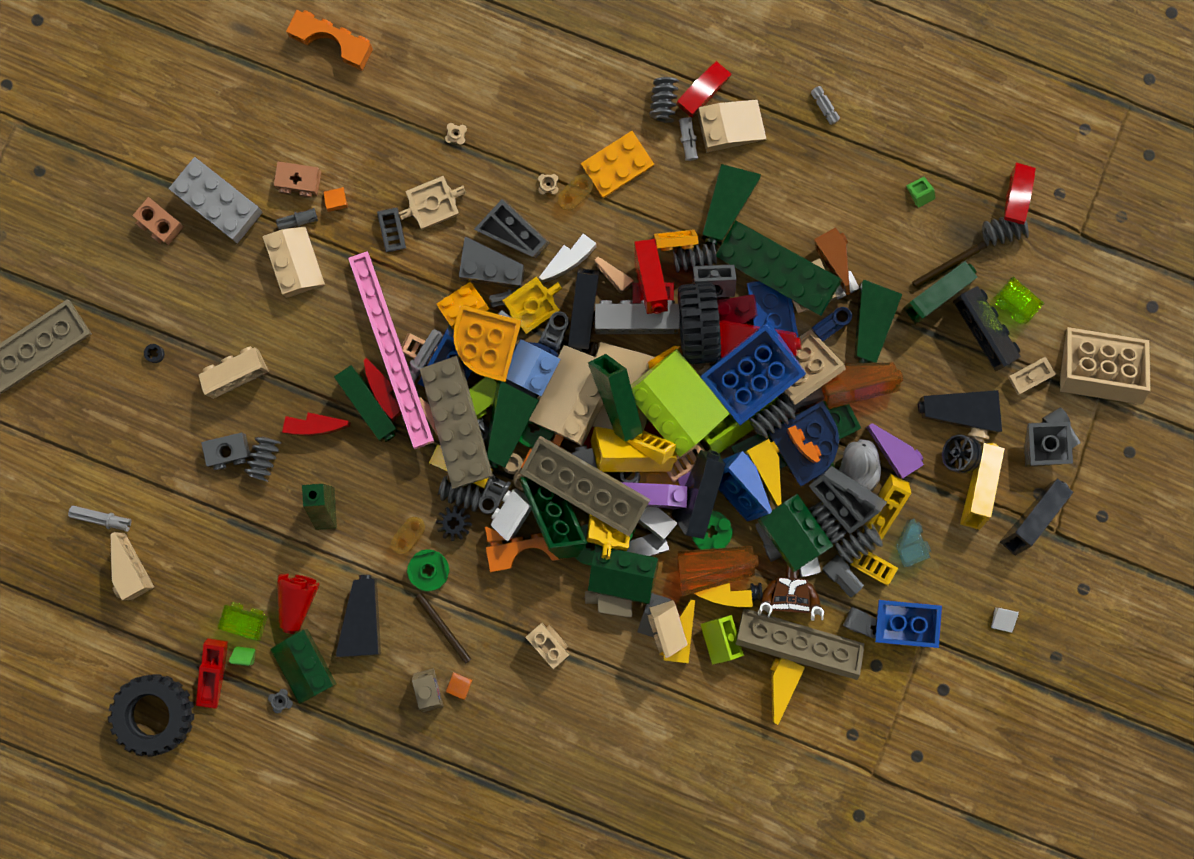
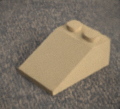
[698,100,766,153]
[111,532,154,600]

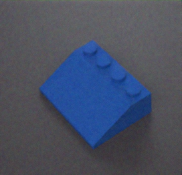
[700,321,806,425]

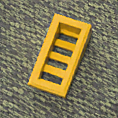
[628,431,676,465]
[850,551,898,586]

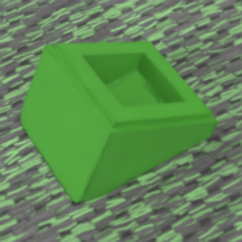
[906,177,936,208]
[229,647,256,666]

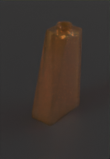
[821,362,903,409]
[677,546,759,596]

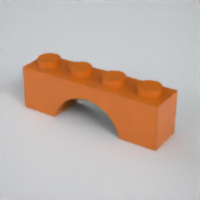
[286,10,373,71]
[486,533,566,572]

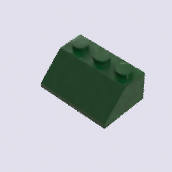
[758,494,833,573]
[588,545,659,605]
[270,629,337,704]

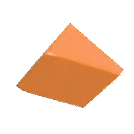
[324,187,348,212]
[485,527,505,543]
[446,672,473,700]

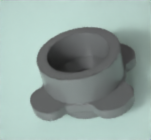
[268,689,293,713]

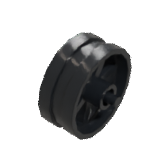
[942,434,982,474]

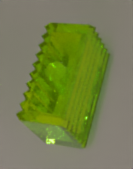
[993,277,1045,324]
[218,602,268,641]

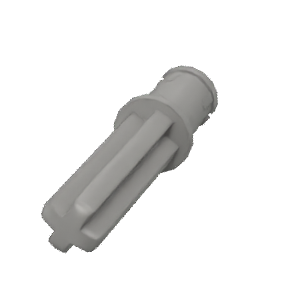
[409,329,443,382]
[68,506,131,532]

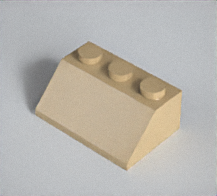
[263,227,325,298]
[199,346,269,399]

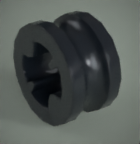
[144,344,165,363]
[750,583,762,602]

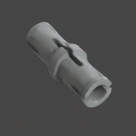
[679,117,698,161]

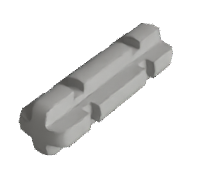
[811,86,840,125]

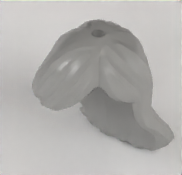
[839,439,881,492]

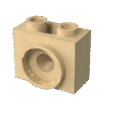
[526,622,570,669]

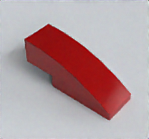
[677,61,732,118]
[1004,162,1036,225]
[363,358,402,421]
[282,412,351,436]
[196,638,228,709]

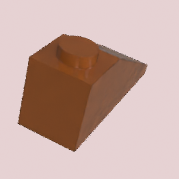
[814,227,850,295]

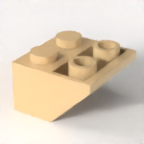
[647,600,688,658]

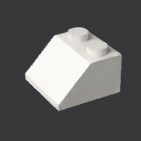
[491,488,532,541]

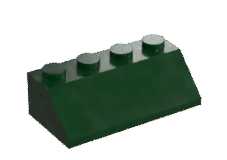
[519,477,587,559]

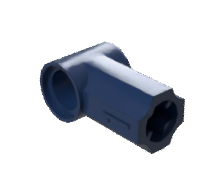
[811,307,852,342]

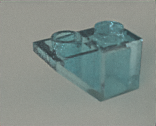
[896,519,931,567]

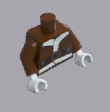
[758,565,824,621]

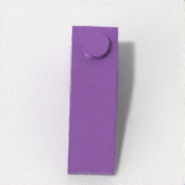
[866,423,924,479]
[621,482,687,509]

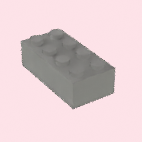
[169,157,263,244]
[595,300,679,334]

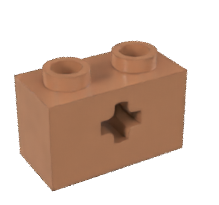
[274,162,321,198]

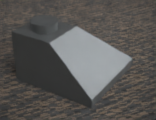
[1024,422,1073,467]

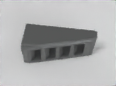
[377,207,406,252]

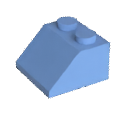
[507,339,560,396]

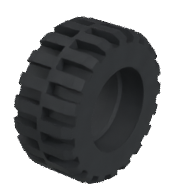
[678,283,721,364]
[108,674,195,757]

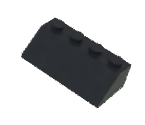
[953,286,1021,372]

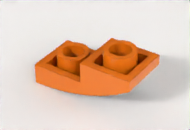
[786,425,822,464]

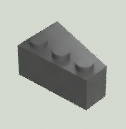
[474,199,550,258]
[459,237,524,289]
[809,466,887,534]

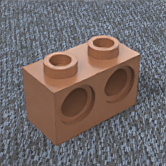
[132,197,184,245]

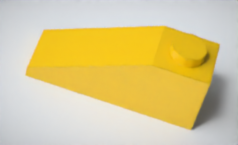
[745,439,781,507]
[862,474,911,539]
[659,599,695,663]
[770,657,805,725]

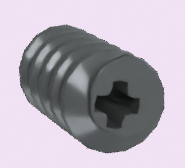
[649,77,679,123]
[982,217,1029,246]
[673,243,717,273]
[749,396,796,439]
[244,436,282,482]
[438,475,484,512]
[808,501,847,544]
[835,524,883,563]

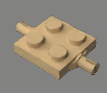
[399,176,466,230]

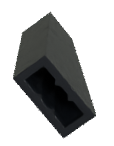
[568,268,600,352]
[918,390,1002,433]
[672,450,726,539]
[1000,479,1074,556]
[336,575,381,657]

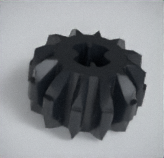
[436,506,472,541]

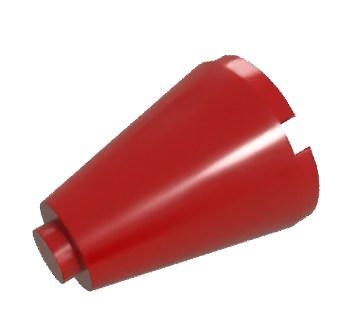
[277,574,319,634]

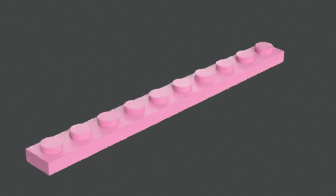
[348,251,434,449]

